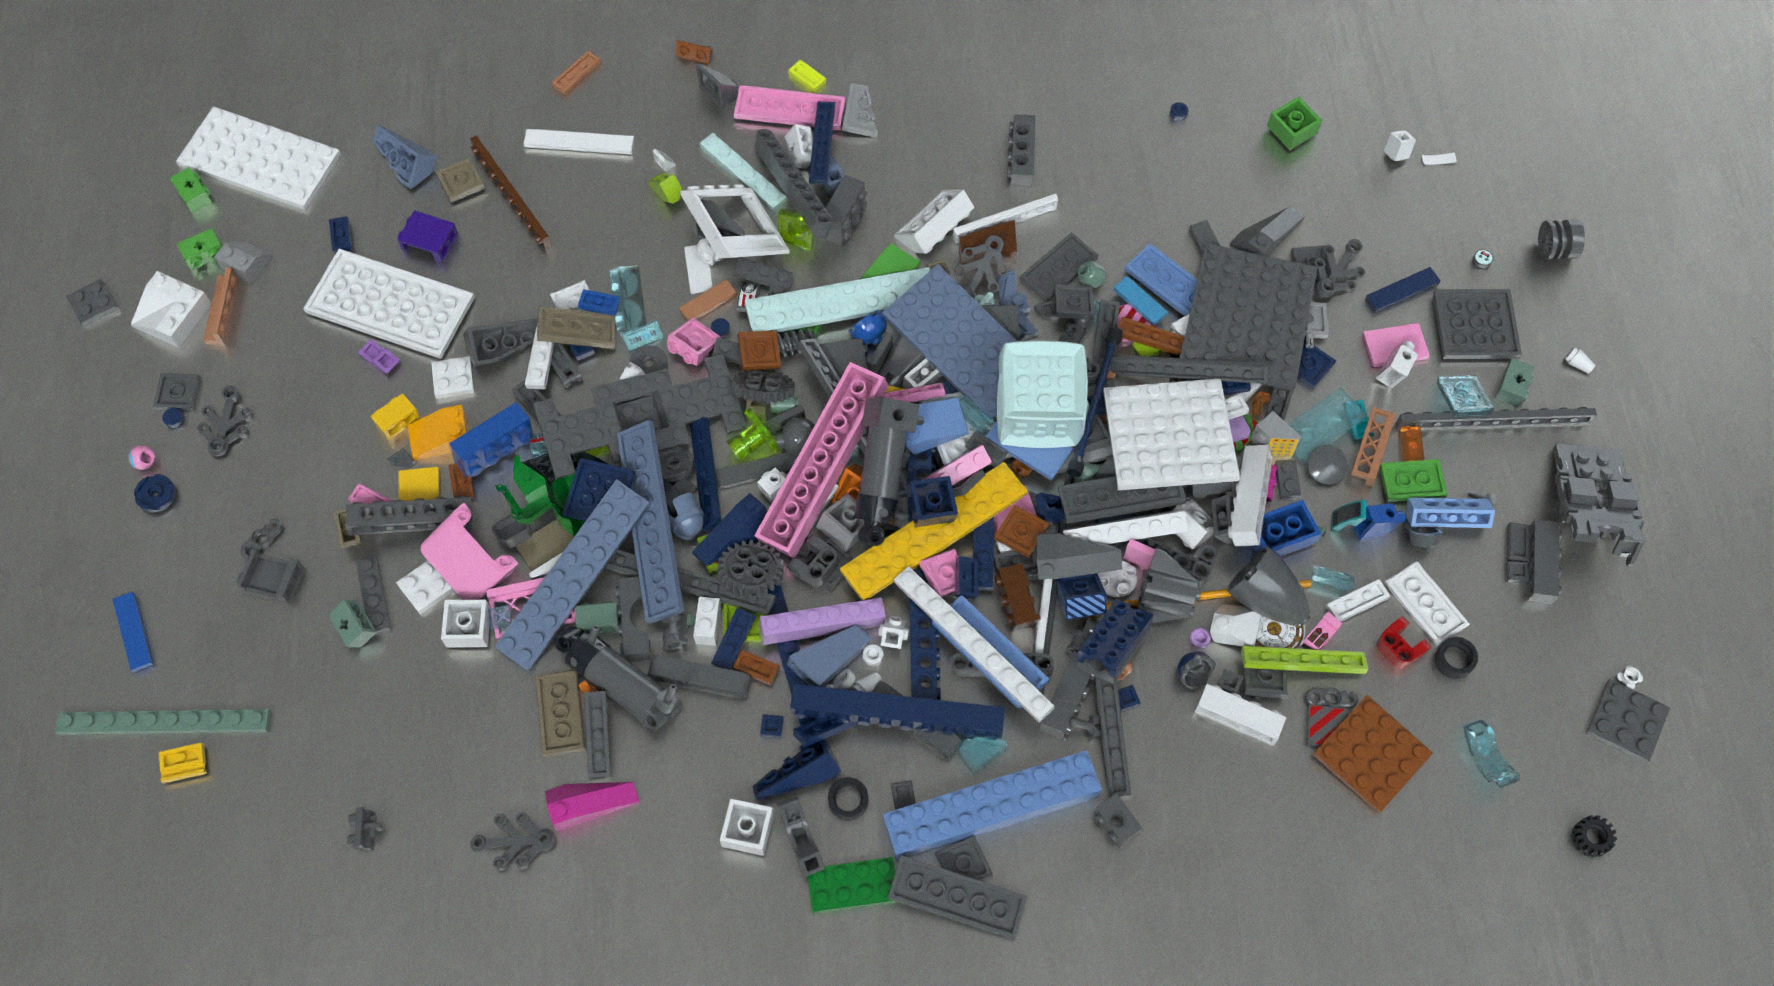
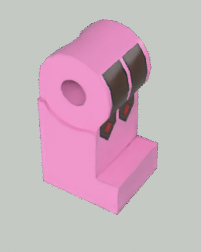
[1303,612,1343,650]

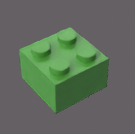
[1267,96,1322,150]

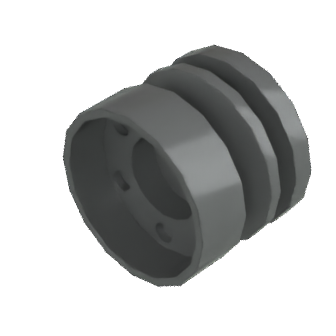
[1538,219,1585,260]

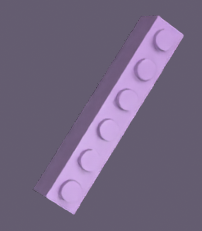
[759,598,886,645]

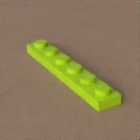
[1241,646,1368,674]

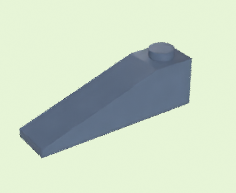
[373,125,437,189]

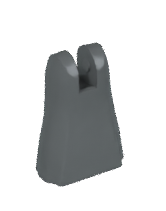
[878,334,925,388]

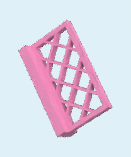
[486,577,576,640]

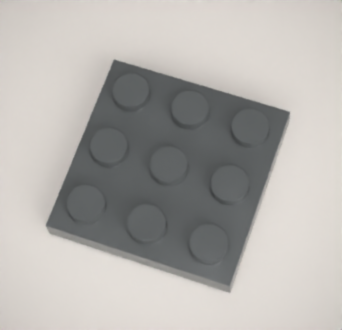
[1586,679,1670,763]

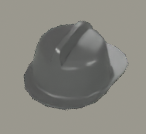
[1403,519,1443,552]

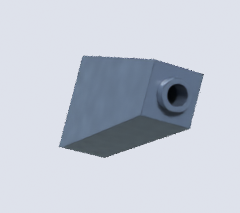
[787,624,871,687]

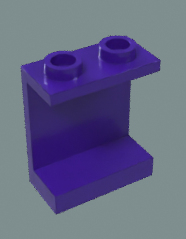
[397,210,458,263]

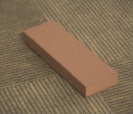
[551,50,602,96]
[679,280,737,321]

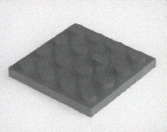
[1433,289,1522,359]

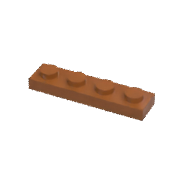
[1118,317,1185,356]

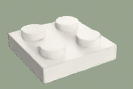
[431,356,475,399]
[396,560,454,615]

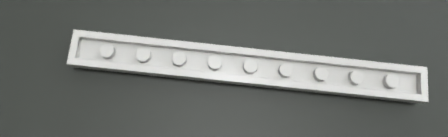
[894,566,1054,723]

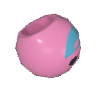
[128,445,155,470]

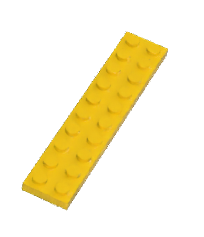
[840,462,1028,601]

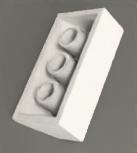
[894,189,974,254]

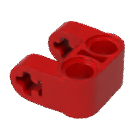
[1376,616,1432,669]

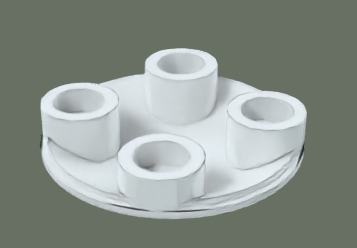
[1098,560,1138,597]

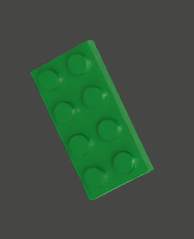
[808,857,896,914]

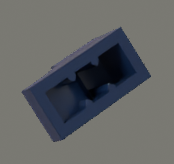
[1035,492,1065,526]

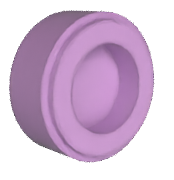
[1189,628,1211,649]

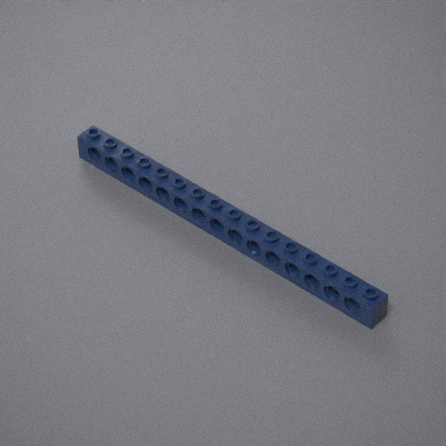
[907,402,941,700]

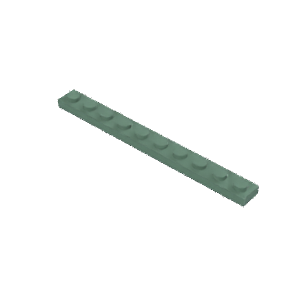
[55,709,271,735]

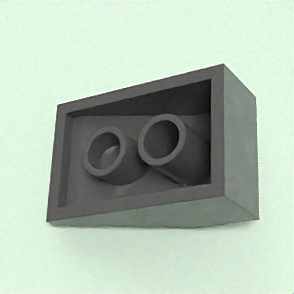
[692,199,745,239]

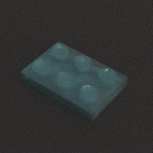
[1436,375,1495,417]

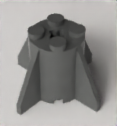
[1136,548,1201,623]

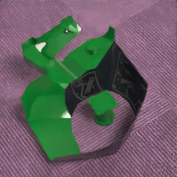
[494,452,608,537]

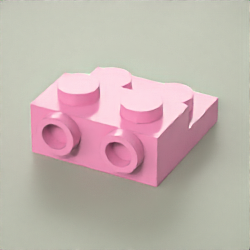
[667,318,722,366]

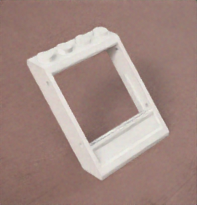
[680,184,789,258]

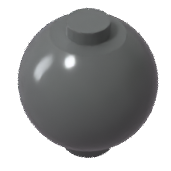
[776,418,815,457]

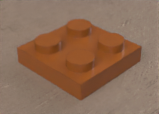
[737,331,781,370]
[994,505,1050,558]

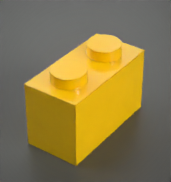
[370,393,420,441]

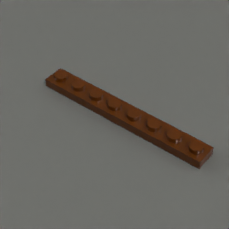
[470,135,552,250]

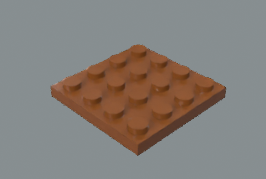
[1312,695,1433,814]

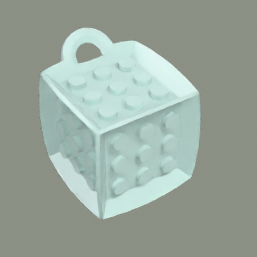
[997,340,1090,448]

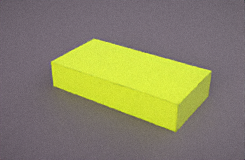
[788,60,826,93]

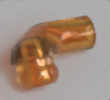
[1251,391,1270,416]

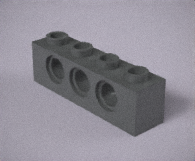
[1007,114,1036,186]

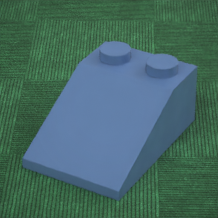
[906,398,969,455]

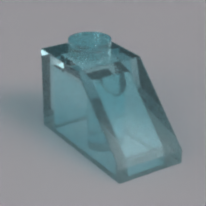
[958,737,1008,775]

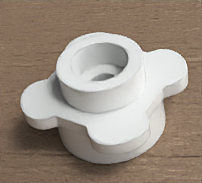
[1617,665,1643,689]

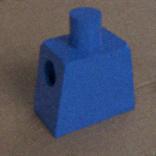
[1353,503,1406,541]

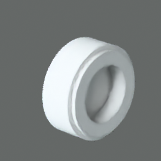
[863,644,883,666]

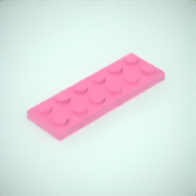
[734,85,846,130]

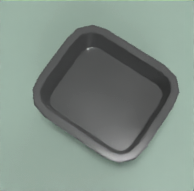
[492,515,532,549]

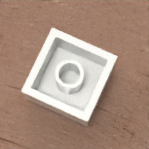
[441,600,491,647]
[720,799,774,856]

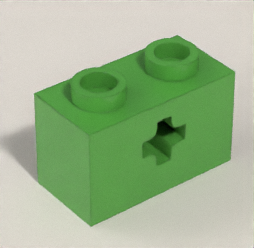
[170,167,212,213]
[177,228,222,270]

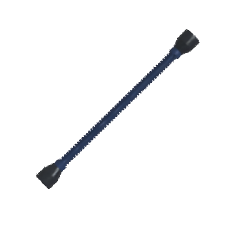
[1066,327,1123,478]

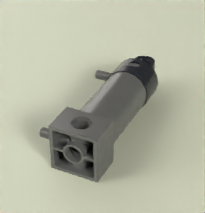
[854,397,924,546]

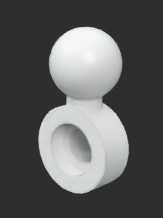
[824,669,855,690]

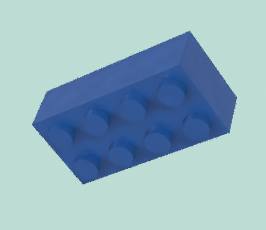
[449,402,534,478]

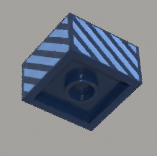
[1056,573,1107,620]

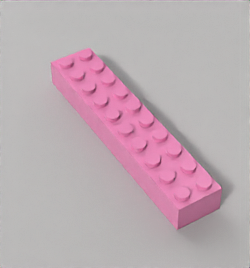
[754,362,889,558]

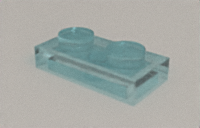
[1312,565,1355,591]

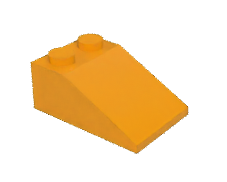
[408,404,469,460]

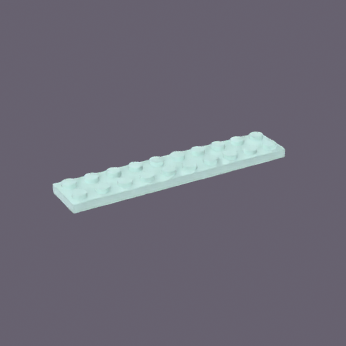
[745,267,930,332]

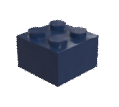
[907,476,958,528]

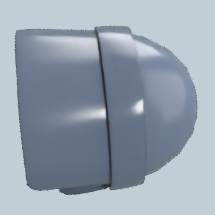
[669,493,704,540]

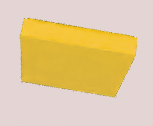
[398,467,440,501]

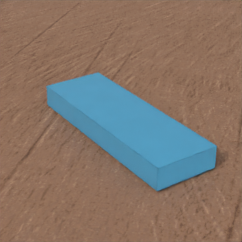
[1113,276,1168,326]

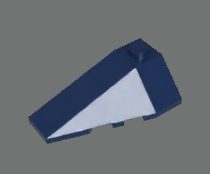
[692,493,768,567]
[752,738,841,800]

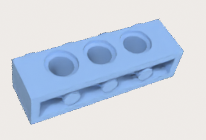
[1405,498,1495,528]

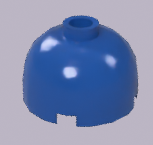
[848,310,887,345]

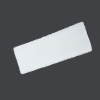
[1422,153,1457,165]

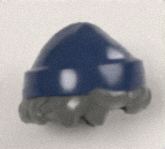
[1176,651,1216,690]

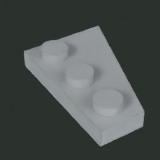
[842,83,878,138]

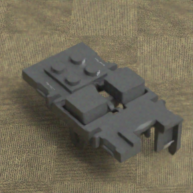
[1553,443,1646,567]

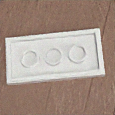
[1384,561,1470,648]

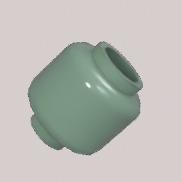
[1078,261,1106,289]

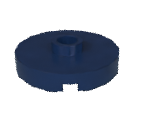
[134,474,176,513]

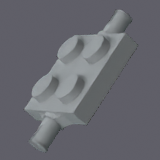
[1305,301,1329,348]

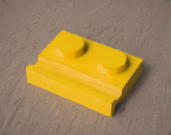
[159,742,207,783]

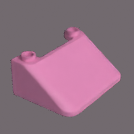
[421,503,518,600]

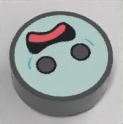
[1473,249,1493,269]

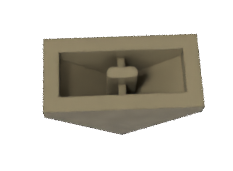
[333,508,363,549]

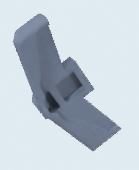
[997,270,1039,340]

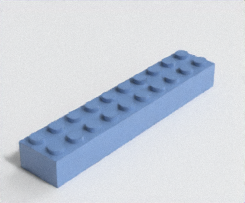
[883,750,1102,861]

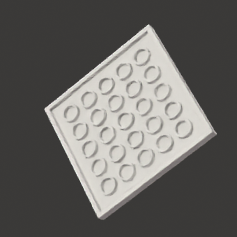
[1103,379,1240,490]

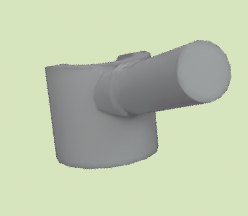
[1469,490,1497,508]

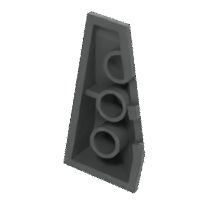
[1230,207,1305,256]
[463,318,538,366]
[1037,532,1123,580]

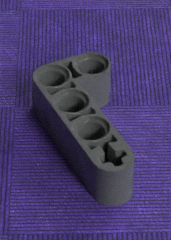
[1137,538,1218,585]

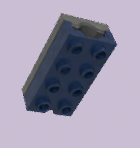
[1076,598,1153,684]

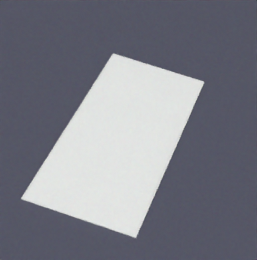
[684,245,713,294]

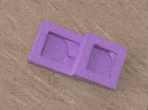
[358,339,400,374]

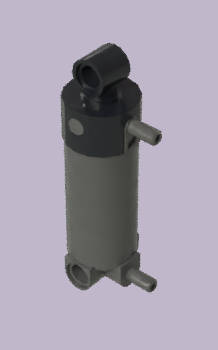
[553,625,683,731]

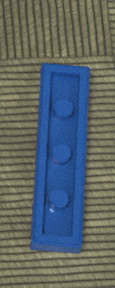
[113,592,154,672]

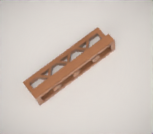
[203,268,239,345]
[1351,407,1396,488]

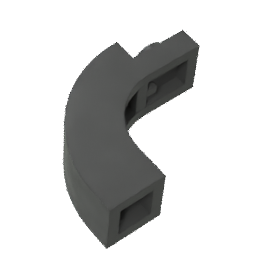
[777,795,825,877]

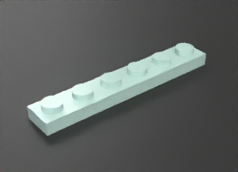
[700,133,787,212]

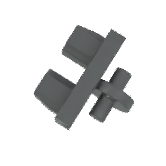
[347,807,383,851]

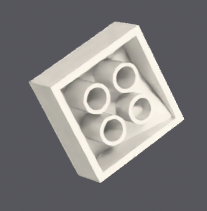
[131,271,212,348]

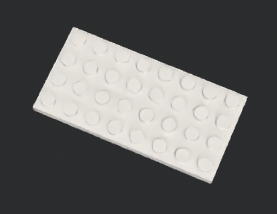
[176,106,341,210]
[304,249,475,359]

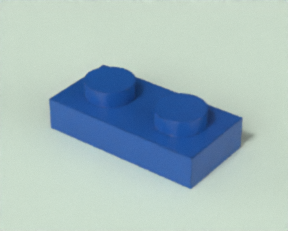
[578,289,620,316]

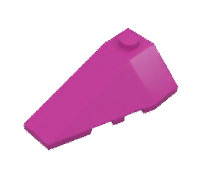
[545,782,640,832]

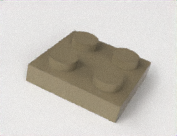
[436,158,485,203]

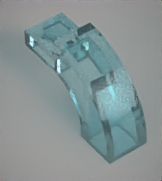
[1463,719,1520,788]

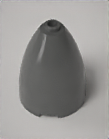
[1227,546,1310,626]

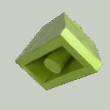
[647,172,683,203]

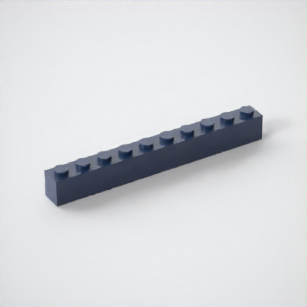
[790,684,1005,740]

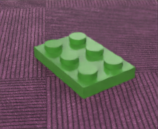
[1379,459,1448,502]

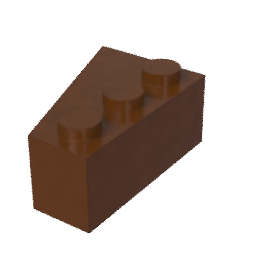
[959,220,1017,265]
[994,563,1041,631]

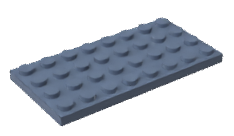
[882,264,1017,422]

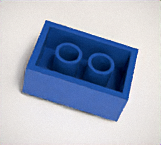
[1253,500,1321,557]

